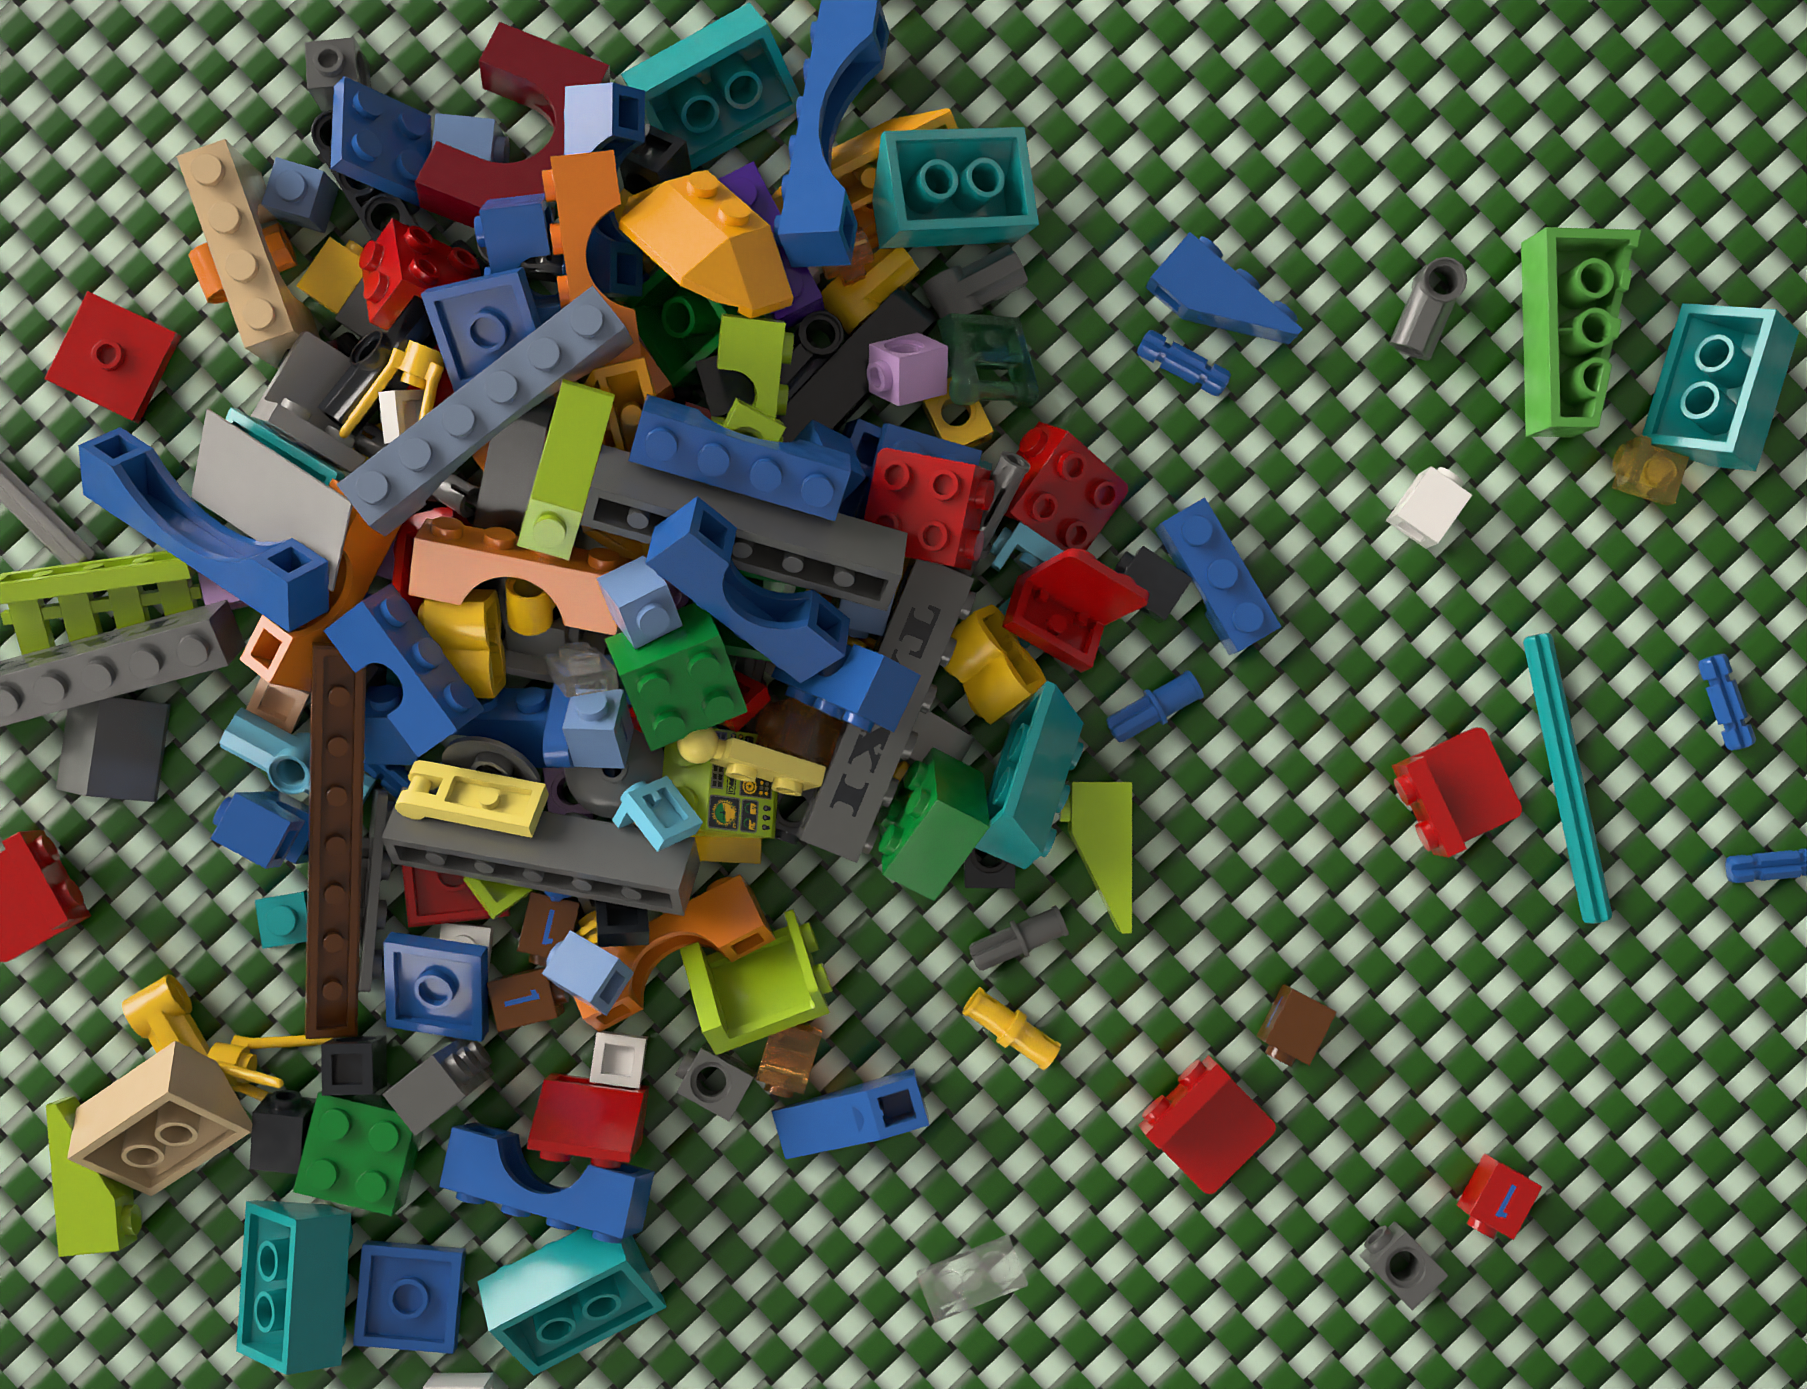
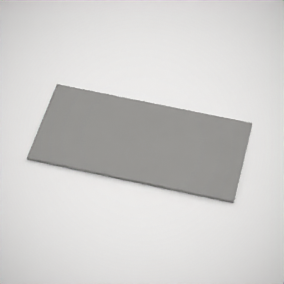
[191,409,352,591]

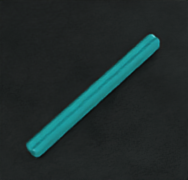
[1523,633,1612,924]

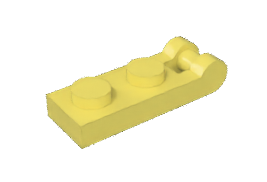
[395,760,549,838]

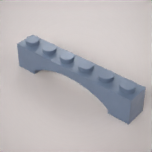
[336,285,634,536]

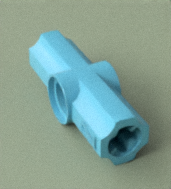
[219,707,376,804]

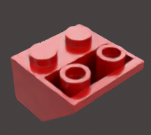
[527,1073,649,1169]

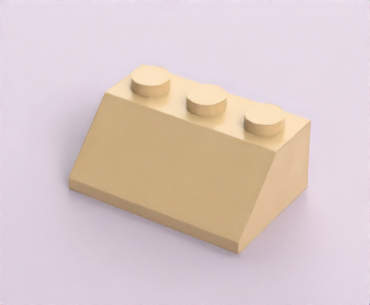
[67,1041,252,1197]

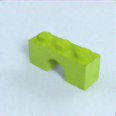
[711,313,794,442]

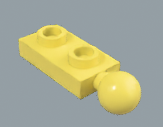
[677,727,826,796]

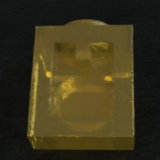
[1611,435,1689,506]

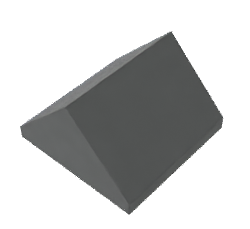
[56,697,171,802]

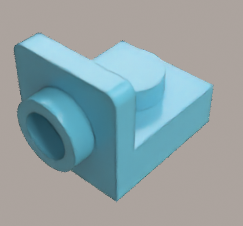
[990,522,1063,572]
[612,776,703,852]

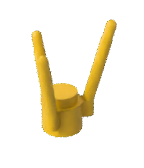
[339,340,445,439]
[207,1035,333,1101]

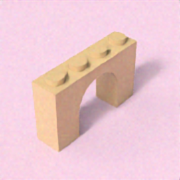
[176,139,320,369]

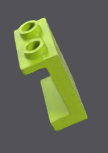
[680,909,832,1055]

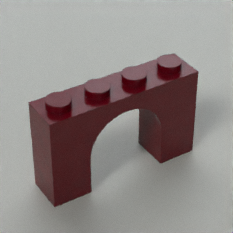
[415,22,610,228]

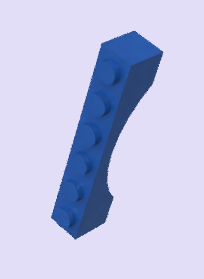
[774,0,889,267]
[78,427,329,632]

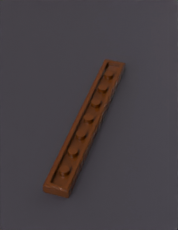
[305,642,366,1039]

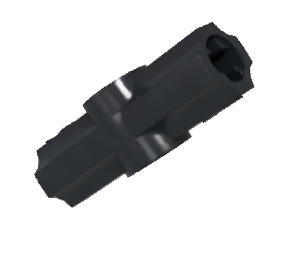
[318,295,436,437]

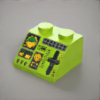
[662,728,782,839]

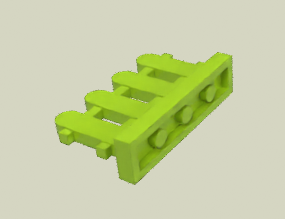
[0,551,203,655]

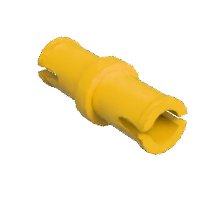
[962,987,1061,1070]

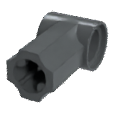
[922,244,1028,331]
[1389,257,1467,361]

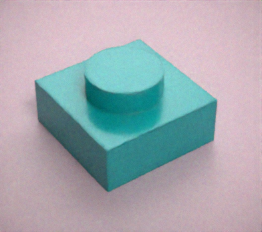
[255,891,307,949]

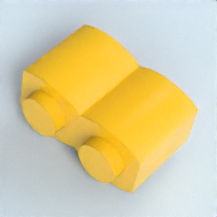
[418,589,506,698]
[943,604,1046,725]

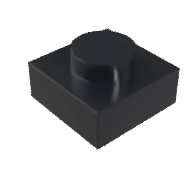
[595,900,649,947]

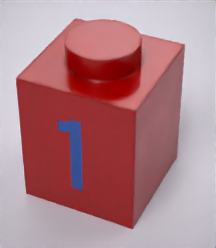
[1457,1153,1542,1240]

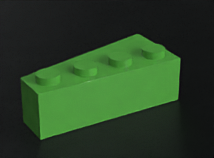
[1521,227,1641,437]

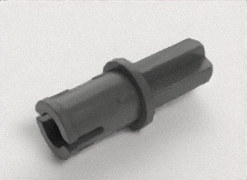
[969,905,1069,971]

